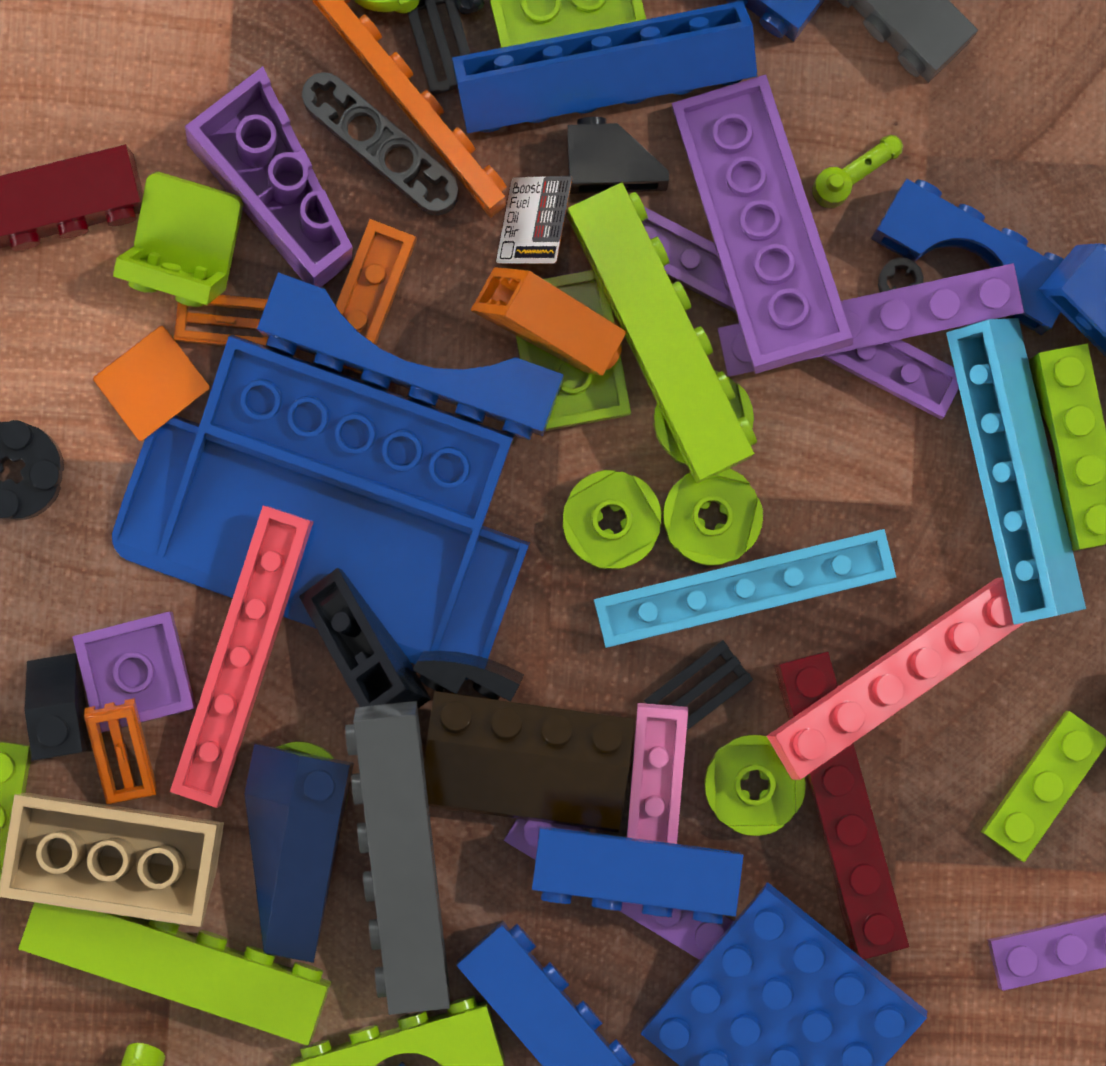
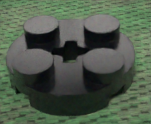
[0,420,64,520]

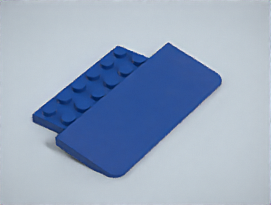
[112,335,530,680]

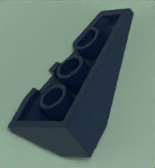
[244,744,354,963]

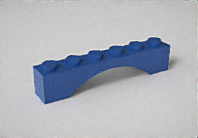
[257,272,563,440]

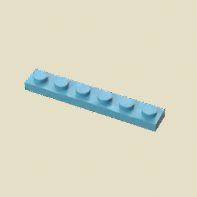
[594,529,897,648]

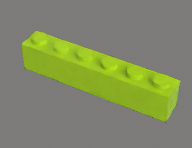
[567,182,757,484]
[18,902,332,1046]

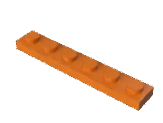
[311,0,507,218]

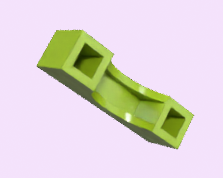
[1028,343,1106,552]
[291,996,504,1066]

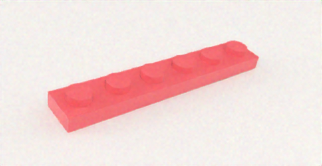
[170,505,314,808]
[767,577,1026,780]

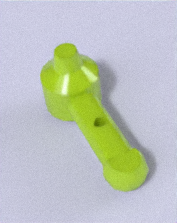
[812,135,903,208]

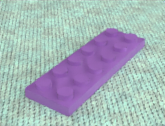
[671,75,853,374]

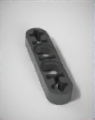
[302,72,459,216]

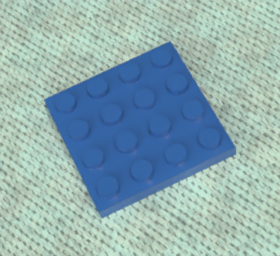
[641,882,928,1066]

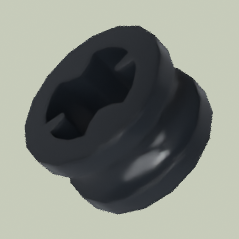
[878,258,924,292]

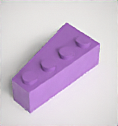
[185,66,353,287]

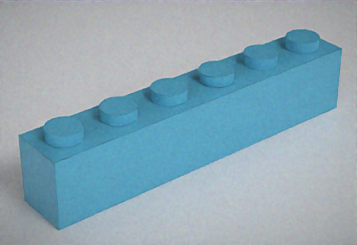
[946,318,1086,625]

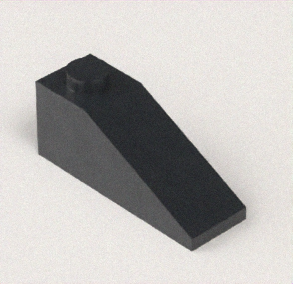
[299,568,431,709]

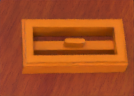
[174,295,269,348]
[84,698,157,804]

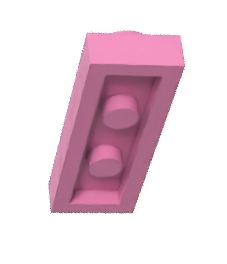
[626,703,688,844]

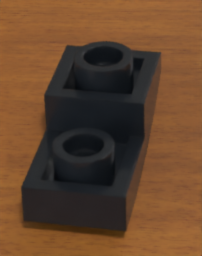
[413,651,524,702]

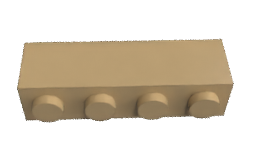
[0,793,224,927]

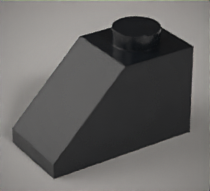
[567,117,669,194]
[24,653,93,761]

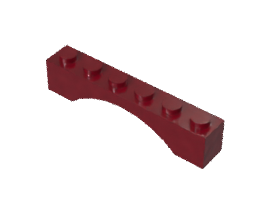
[774,651,909,960]

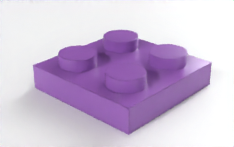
[72,611,196,733]

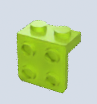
[113,172,243,307]

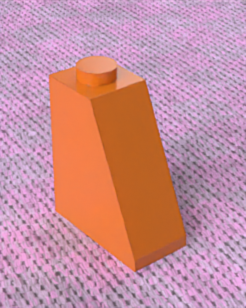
[471,267,627,376]

